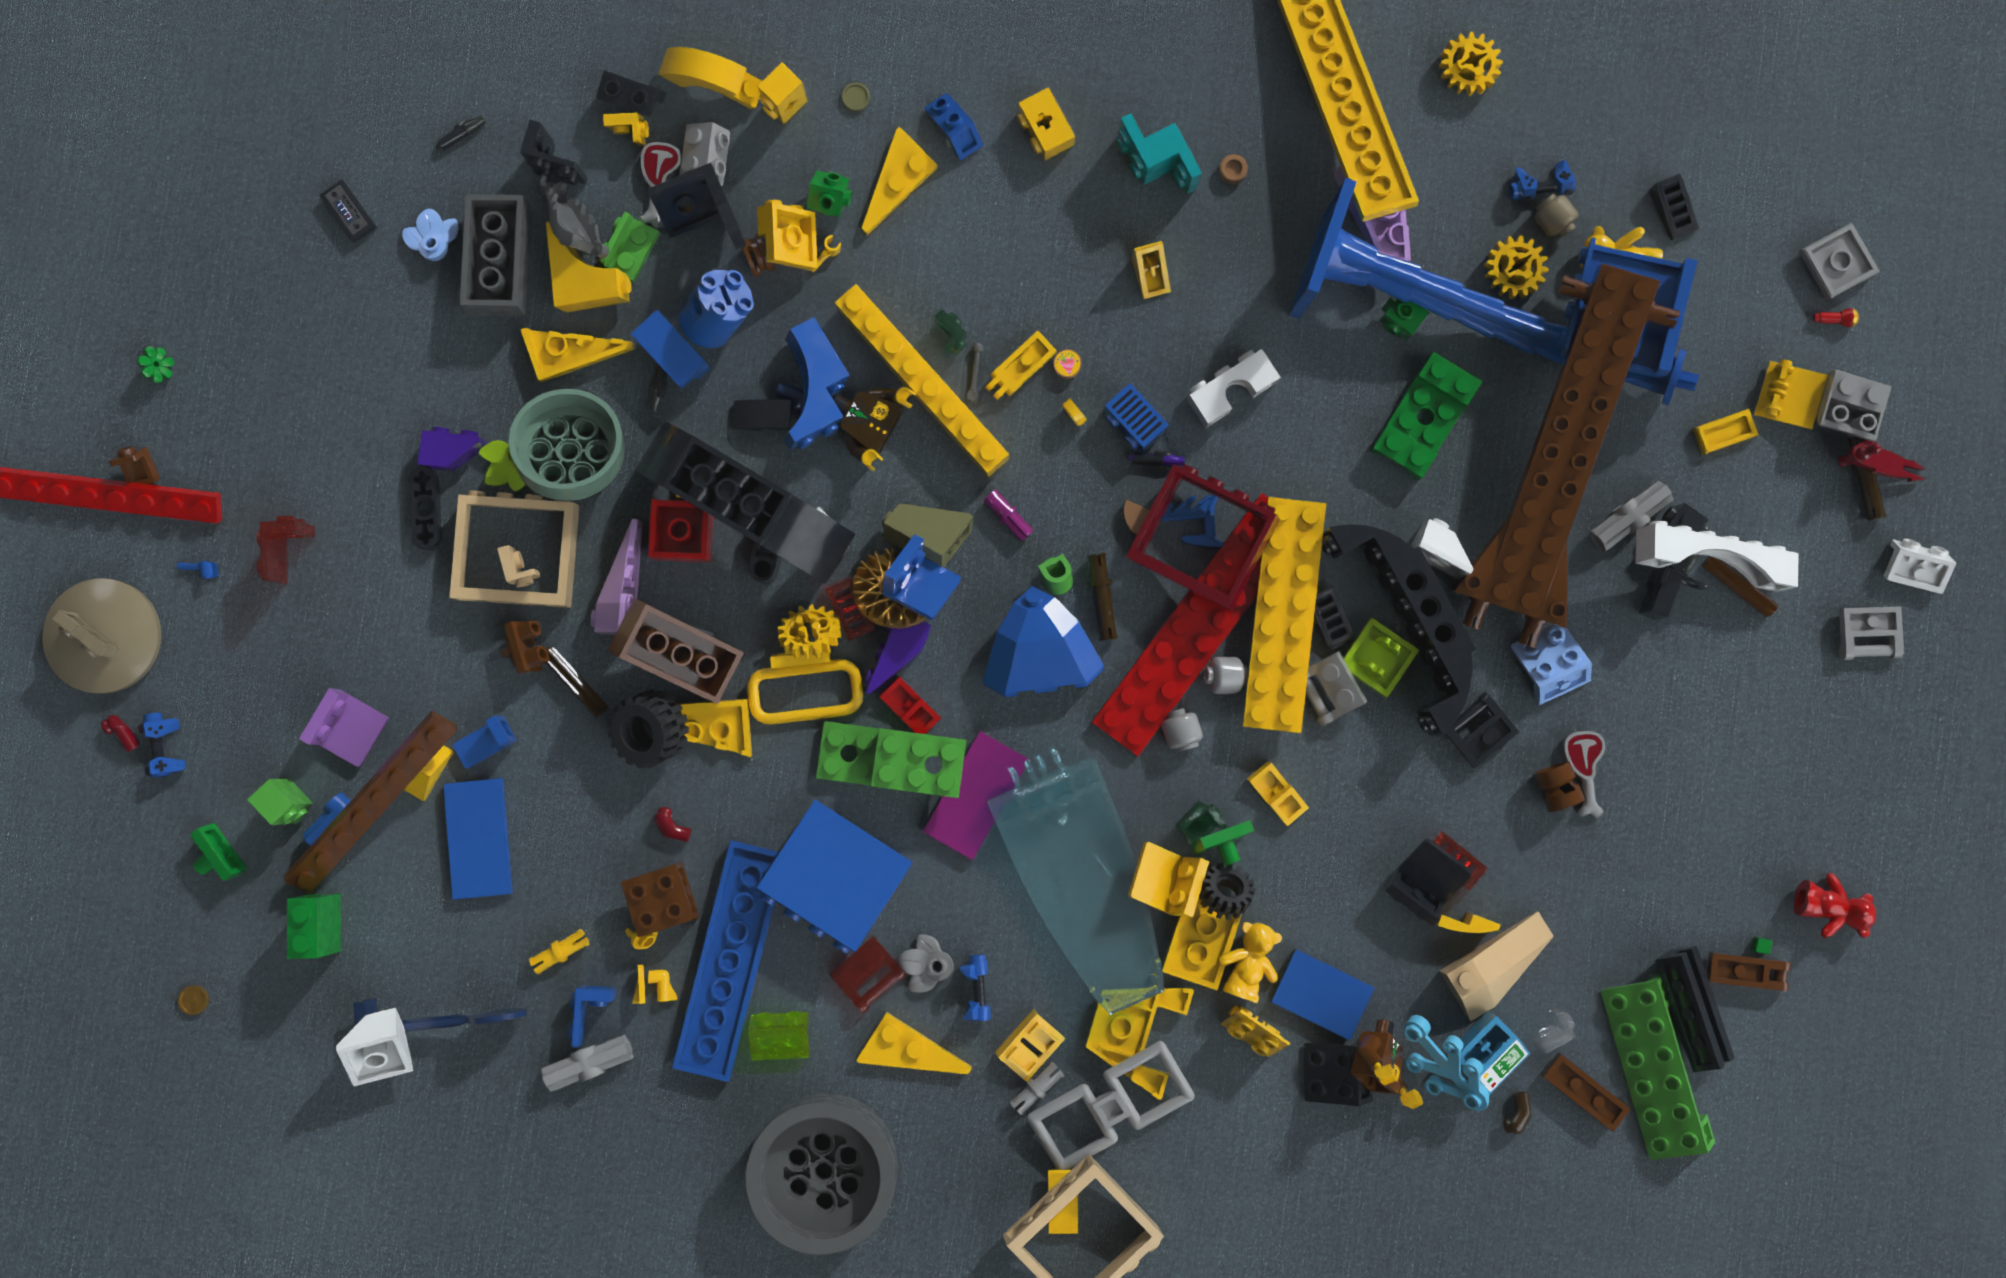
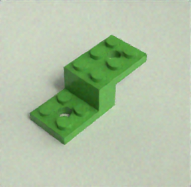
[816,721,967,798]

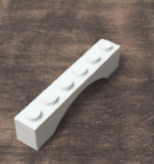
[1636,521,1798,592]

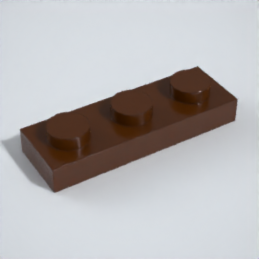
[1541,1052,1631,1132]

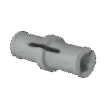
[1010,1062,1065,1116]

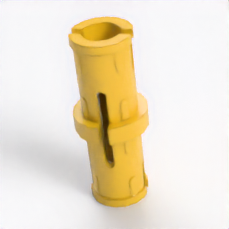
[529,929,590,974]

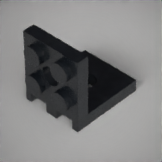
[647,162,746,250]

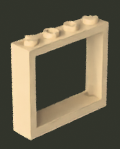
[449,490,580,608]
[1003,1154,1164,1278]

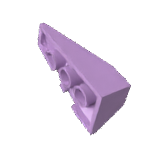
[1333,166,1411,262]
[591,519,643,635]

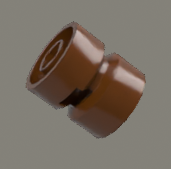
[1533,761,1585,812]

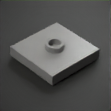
[1799,222,1880,300]

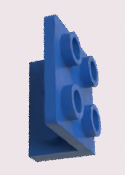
[882,534,961,620]

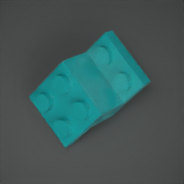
[1116,113,1202,195]

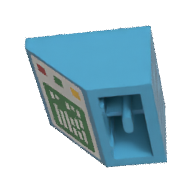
[1461,1011,1531,1095]

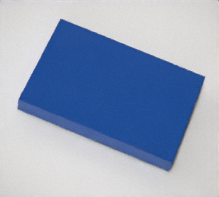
[1270,949,1375,1040]

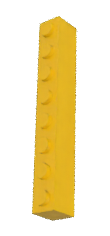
[834,284,1009,478]

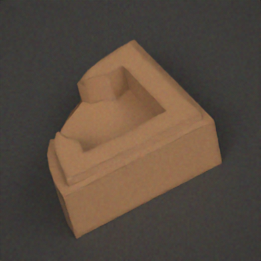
[1123,500,1150,536]

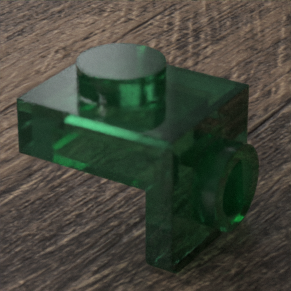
[934,309,967,358]
[1175,801,1227,844]

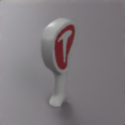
[639,142,682,229]
[1561,730,1605,818]

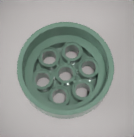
[509,389,625,501]

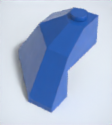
[983,586,1104,697]

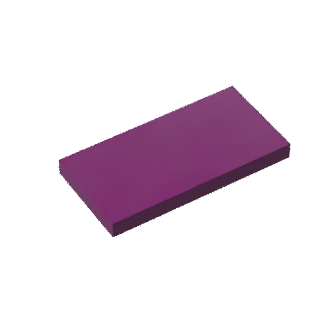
[923,731,1030,860]

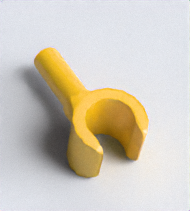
[811,235,841,273]

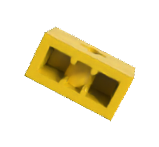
[758,62,808,124]
[1016,87,1075,161]

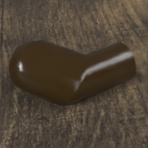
[1503,1092,1532,1135]

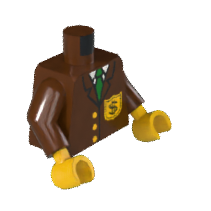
[1351,1019,1423,1109]

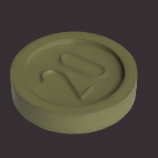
[842,82,870,112]

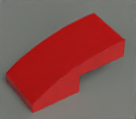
[878,675,941,734]

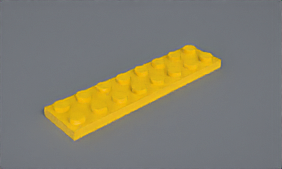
[1242,497,1326,733]

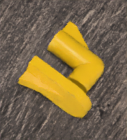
[632,964,677,1004]

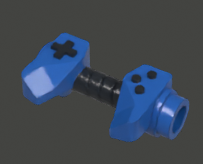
[1509,160,1576,201]
[138,713,186,778]
[960,954,991,1021]

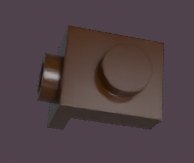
[109,446,161,484]

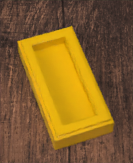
[1692,409,1759,455]

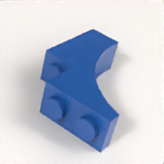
[784,317,850,451]

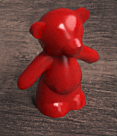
[1793,873,1876,939]

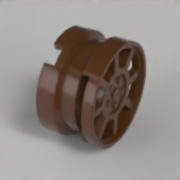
[742,233,776,278]

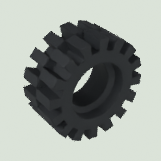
[1199,863,1255,920]

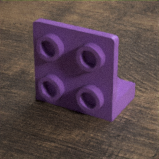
[299,688,389,767]

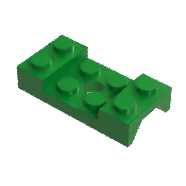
[1370,352,1482,481]

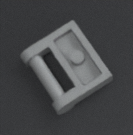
[1839,606,1904,660]
[1306,651,1367,727]

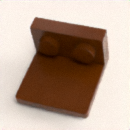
[621,862,700,937]

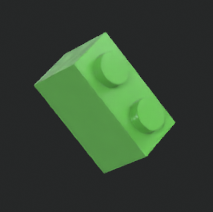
[247,779,313,825]

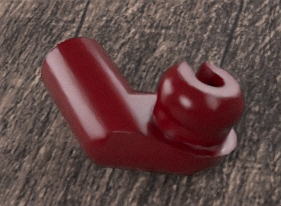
[101,715,140,752]
[654,807,692,842]

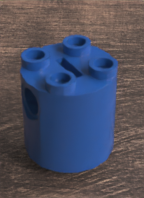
[679,270,754,348]

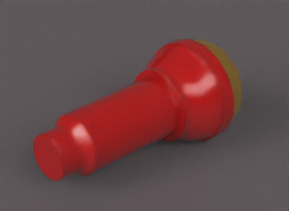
[1813,308,1860,328]

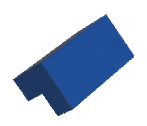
[631,310,711,389]

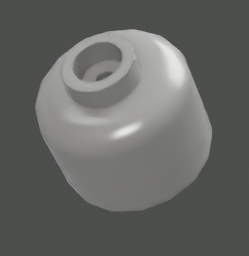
[1203,657,1248,694]
[1161,708,1203,752]

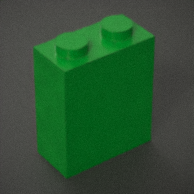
[287,893,341,959]

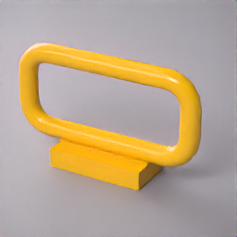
[747,651,863,725]

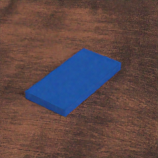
[443,778,513,900]

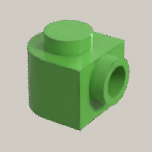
[1038,554,1073,595]

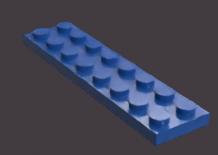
[672,840,780,1082]

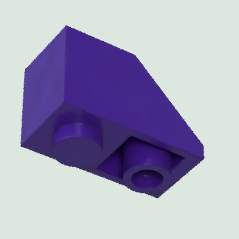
[417,427,487,472]

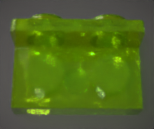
[748,1011,810,1061]

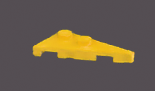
[862,126,938,236]
[520,328,635,383]
[856,1012,972,1074]

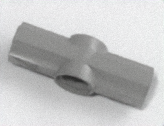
[1588,480,1674,552]
[541,1034,634,1092]

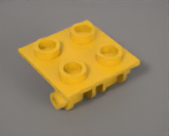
[1754,359,1828,430]
[1221,1005,1290,1057]

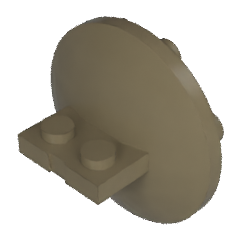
[42,578,161,694]

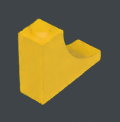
[546,222,632,313]

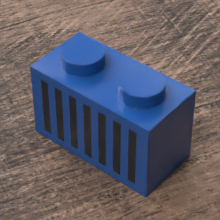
[1103,383,1169,452]

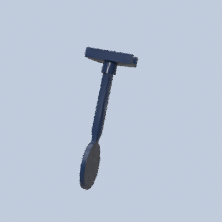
[353,998,527,1032]

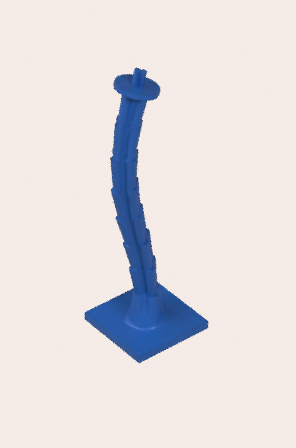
[1289,178,1699,406]

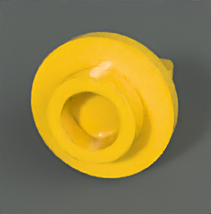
[625,928,658,949]

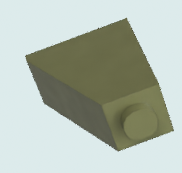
[882,503,973,567]

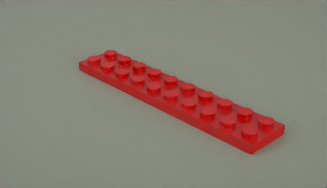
[1091,493,1268,757]

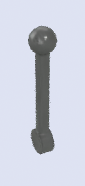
[967,342,984,402]

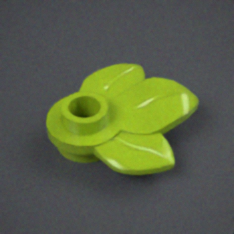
[479,440,526,492]

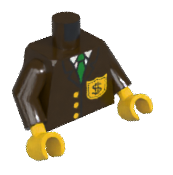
[834,387,916,471]

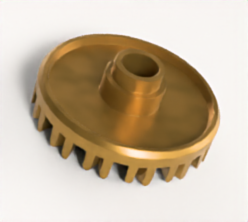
[853,547,927,628]

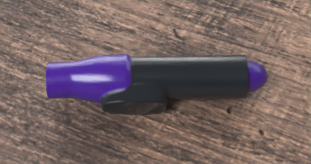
[1128,450,1185,467]

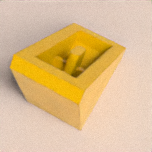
[1131,241,1171,299]
[404,746,454,801]

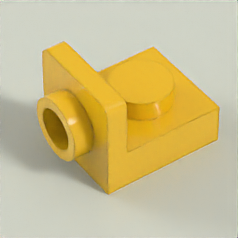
[603,112,649,146]

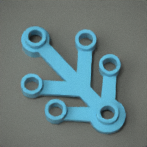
[1404,1015,1489,1111]

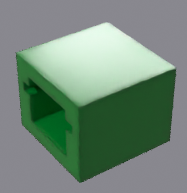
[1751,936,1773,955]

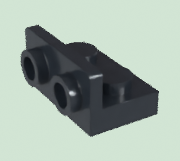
[596,70,666,117]

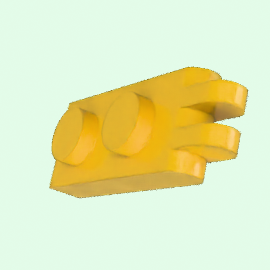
[985,330,1057,400]

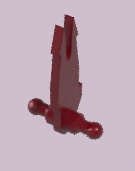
[1837,440,1925,482]

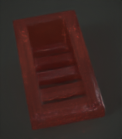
[824,576,875,641]
[1433,831,1489,892]

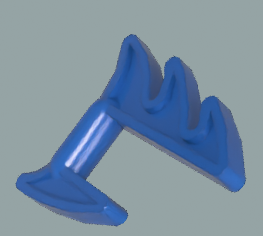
[1161,495,1224,548]

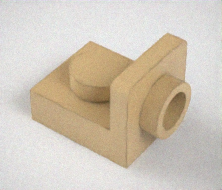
[497,545,540,588]

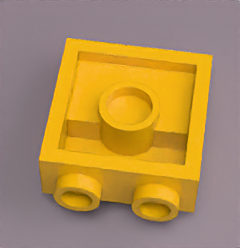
[757,200,817,270]

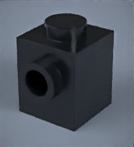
[1662,503,1709,532]

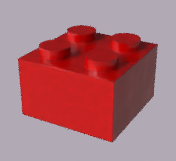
[648,499,714,563]

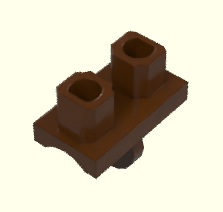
[500,621,550,674]

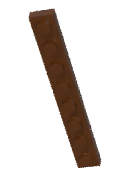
[284,711,457,894]

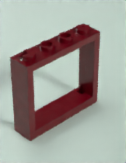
[1126,464,1280,611]

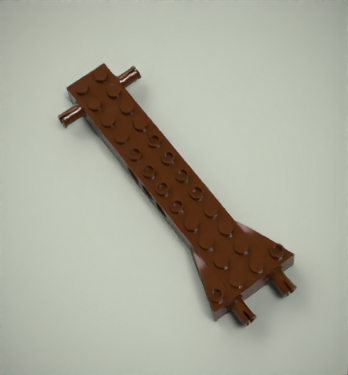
[1452,263,1680,648]

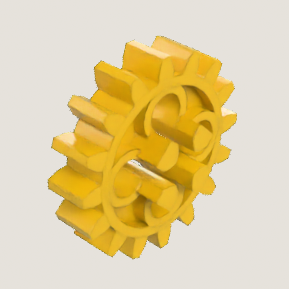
[777,604,841,660]

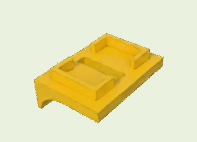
[995,1009,1066,1082]

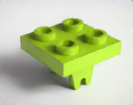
[1343,618,1419,698]

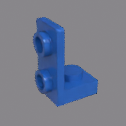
[925,93,984,161]
[453,715,518,768]
[568,985,616,1048]

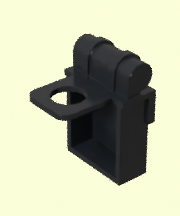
[1639,560,1708,620]

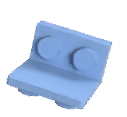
[1511,624,1592,705]

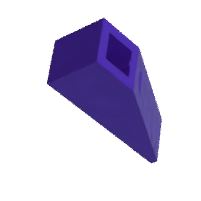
[864,622,932,695]

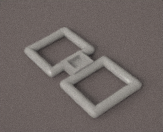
[1027,1041,1195,1170]

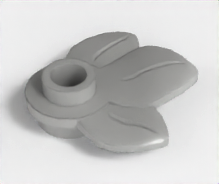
[897,934,954,993]

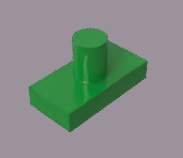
[1190,820,1255,867]
[190,823,248,882]

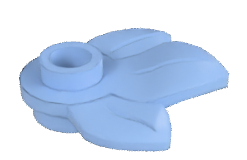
[402,208,459,261]

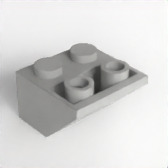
[1816,369,1892,442]

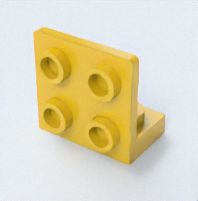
[1128,842,1209,917]

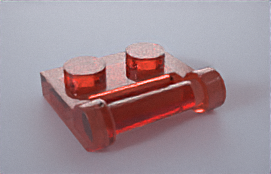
[829,936,908,1014]

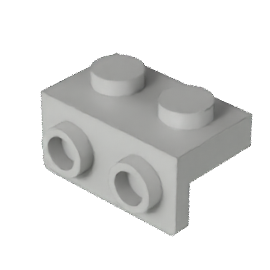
[680,122,730,186]

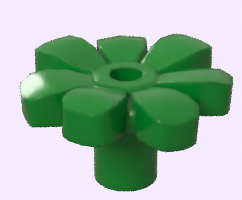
[136,346,174,383]

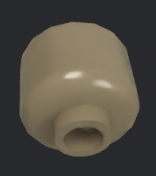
[1535,194,1579,237]

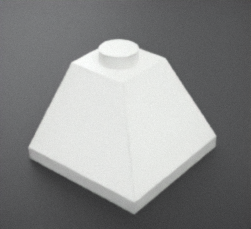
[1411,518,1473,579]
[336,1008,413,1086]

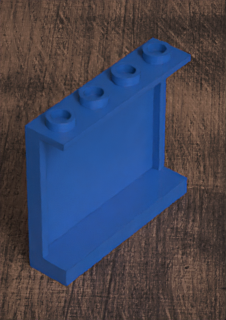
[1557,238,1698,379]
[757,799,913,955]

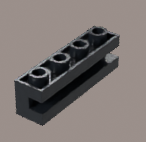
[1655,945,1735,1072]

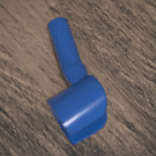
[177,561,219,579]

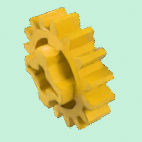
[1439,32,1503,96]
[1484,235,1549,299]

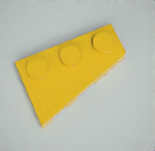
[676,699,752,757]

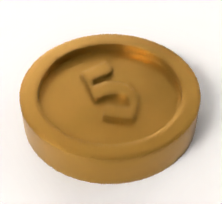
[178,985,209,1015]

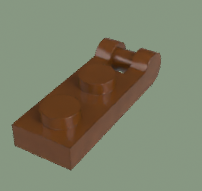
[1707,952,1791,991]

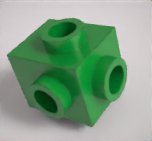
[807,170,852,217]
[1379,296,1430,341]

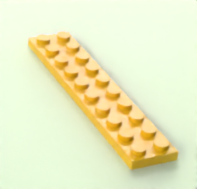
[1277,0,1419,222]

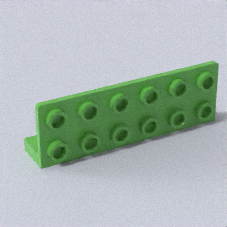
[1601,974,1715,1160]

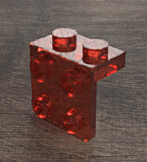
[256,516,316,584]

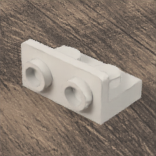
[1883,539,1956,594]

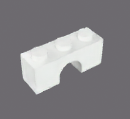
[1187,349,1281,428]

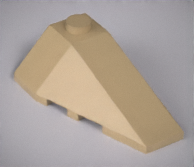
[1439,911,1554,1022]

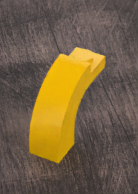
[658,47,762,109]

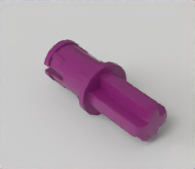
[983,489,1033,541]

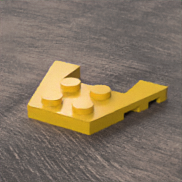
[1085,987,1194,1100]

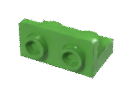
[599,212,660,283]

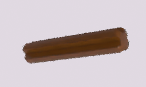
[1702,556,1778,617]

